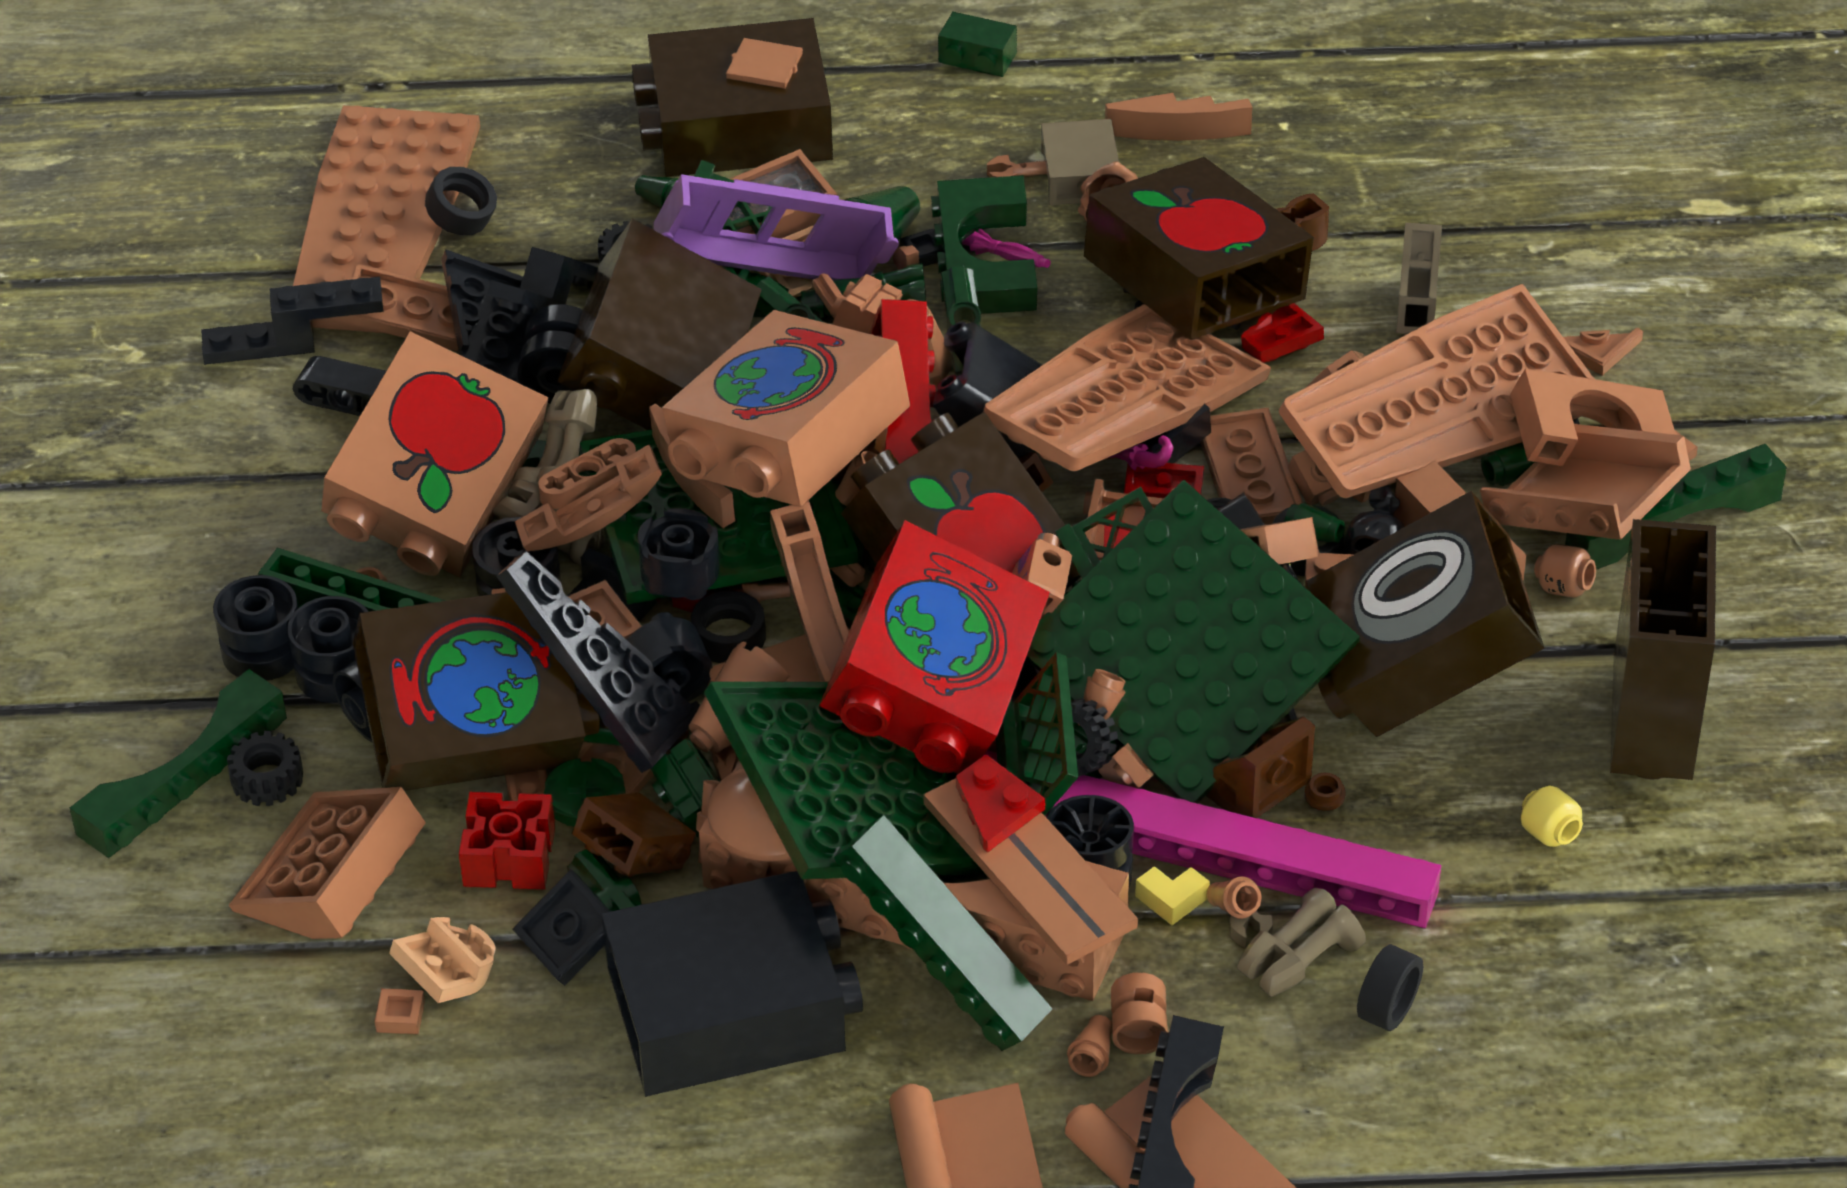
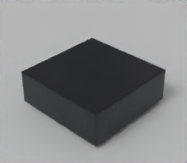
[900,228,942,267]

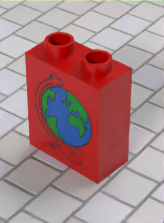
[819,520,1050,774]

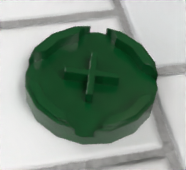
[544,758,626,827]

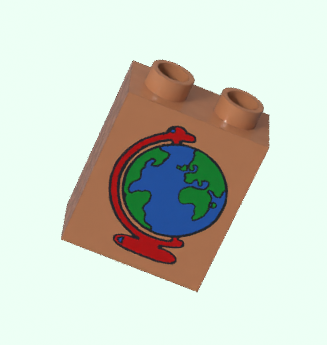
[662,310,910,507]

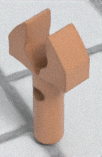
[987,155,1047,178]

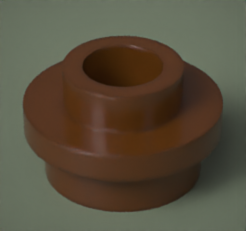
[1304,772,1346,811]

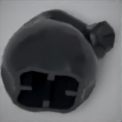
[1343,485,1405,555]

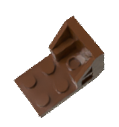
[1206,716,1315,818]

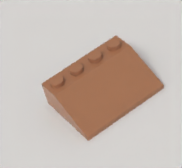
[229,787,426,939]

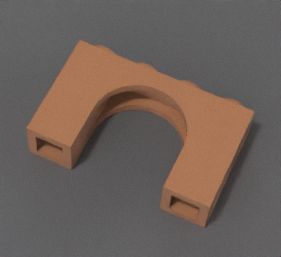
[1510,368,1676,466]

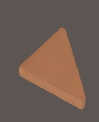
[1563,328,1643,376]

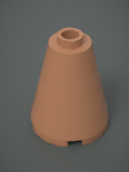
[689,642,790,753]

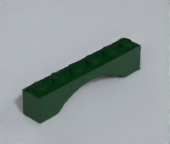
[1565,443,1787,570]
[69,669,287,858]

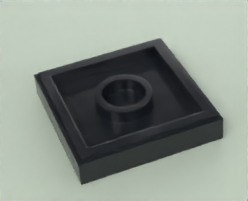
[512,869,611,986]

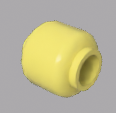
[1521,785,1583,847]

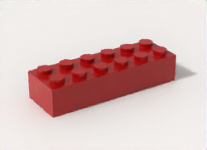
[869,299,936,464]

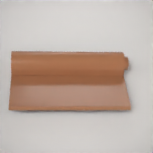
[1065,1076,1296,1188]
[889,1083,1043,1188]

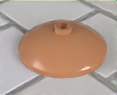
[708,767,790,861]

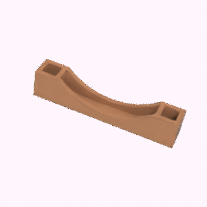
[770,500,849,682]

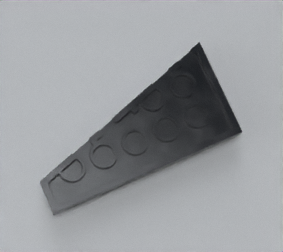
[441,249,531,384]
[496,552,700,773]

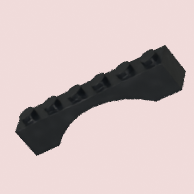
[1128,1015,1224,1188]

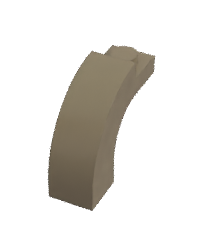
[1396,222,1442,334]

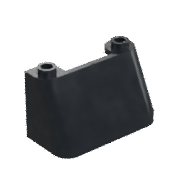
[933,321,1042,458]

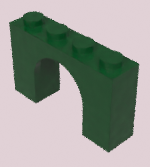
[931,175,1038,314]

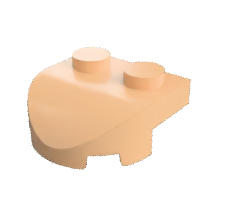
[389,917,496,1003]

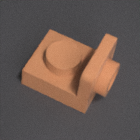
[1098,743,1154,788]

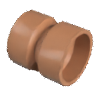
[1111,973,1168,1054]

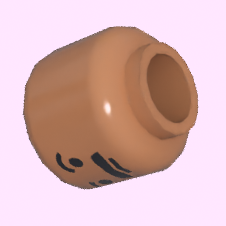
[1534,544,1596,598]

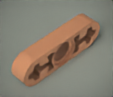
[538,438,636,509]

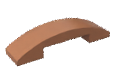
[515,445,662,551]

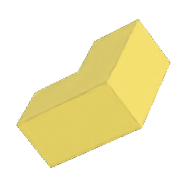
[1135,866,1210,925]

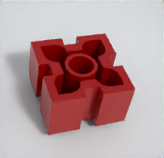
[459,792,555,890]

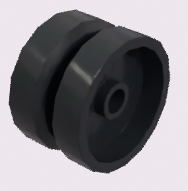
[472,516,561,596]

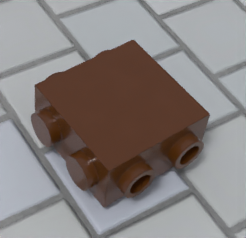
[572,793,696,877]

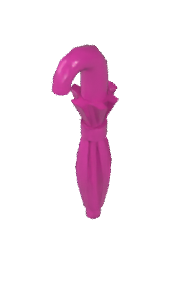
[962,229,1051,268]
[1108,435,1174,470]

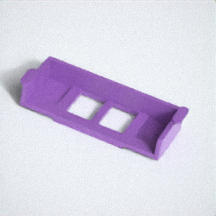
[654,174,899,280]

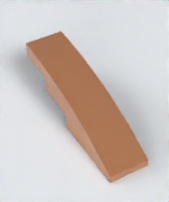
[1105,93,1252,141]
[649,404,735,528]

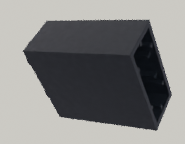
[602,871,863,1097]

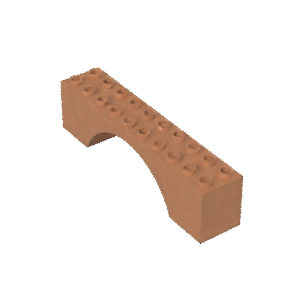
[699,762,1129,1001]

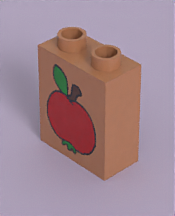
[321,331,548,578]

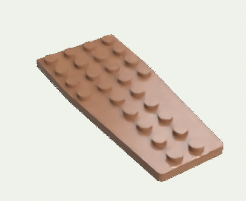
[293,105,480,333]
[1279,284,1594,498]
[983,304,1271,471]

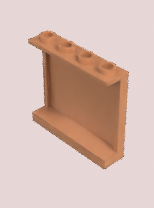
[1480,424,1691,540]

